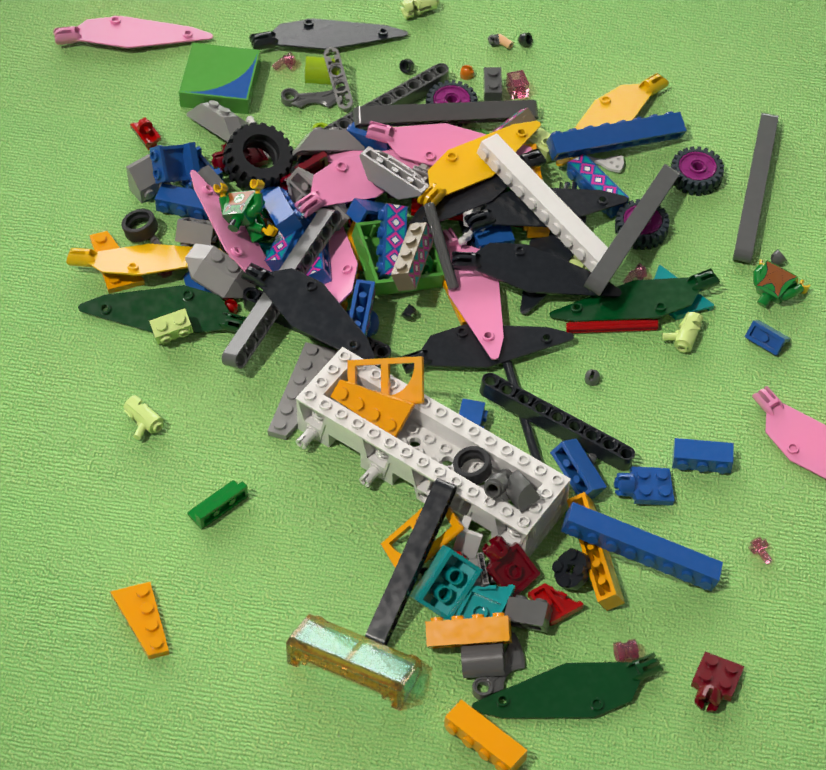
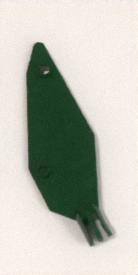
[550,268,720,322]
[78,285,247,334]
[472,652,663,719]

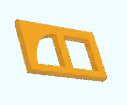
[347,356,424,404]
[381,506,465,568]

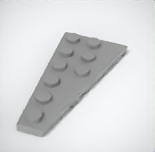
[267,342,338,440]

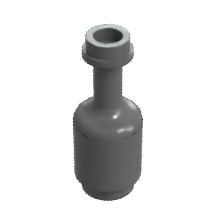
[484,469,512,498]

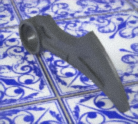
[281,85,346,108]
[472,632,525,700]

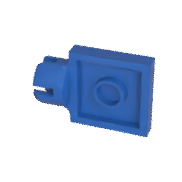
[614,466,675,506]

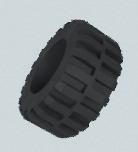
[222,122,294,191]

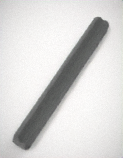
[424,202,459,290]

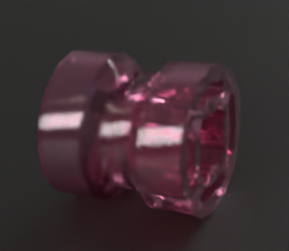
[613,639,639,662]

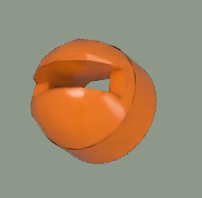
[460,65,474,80]

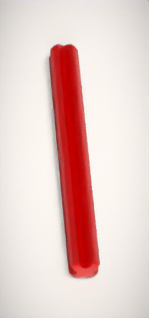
[566,319,659,333]

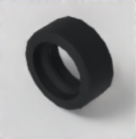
[121,208,158,242]
[453,446,493,485]

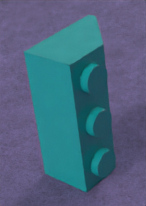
[410,545,483,620]

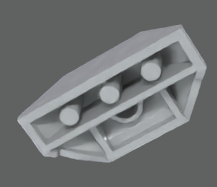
[187,100,248,142]
[292,127,365,156]
[359,146,429,199]
[286,167,350,231]
[185,243,256,299]

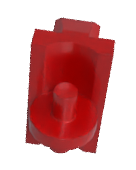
[130,117,161,150]

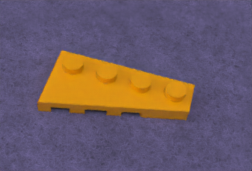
[90,231,145,294]
[330,380,416,438]
[110,582,169,660]

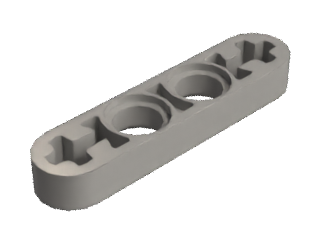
[324,47,353,112]

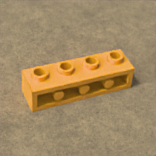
[425,613,512,649]
[444,699,527,770]

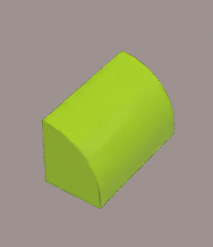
[305,56,341,86]

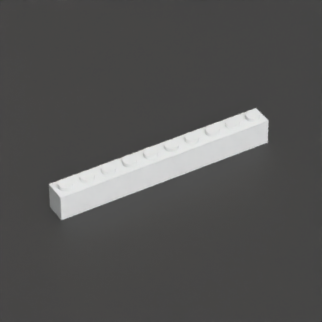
[477,133,608,273]

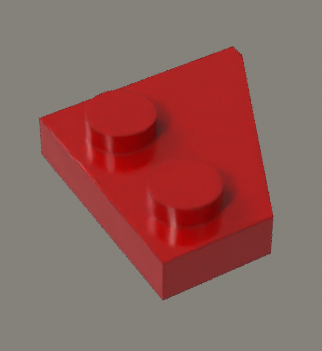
[528,583,584,627]

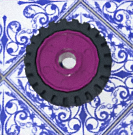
[426,80,477,127]
[671,146,724,196]
[615,199,669,250]

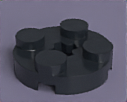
[552,548,591,590]

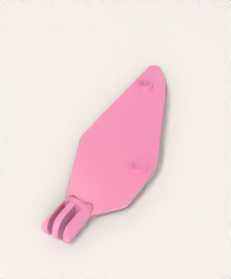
[53,16,213,48]
[366,121,532,166]
[294,150,422,218]
[190,170,272,272]
[324,226,358,303]
[442,228,504,360]
[752,386,826,479]

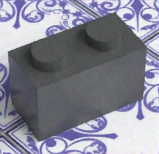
[483,67,502,101]
[505,595,553,633]

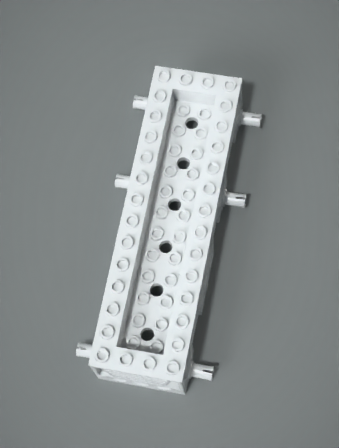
[296,347,571,557]

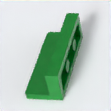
[187,480,248,530]

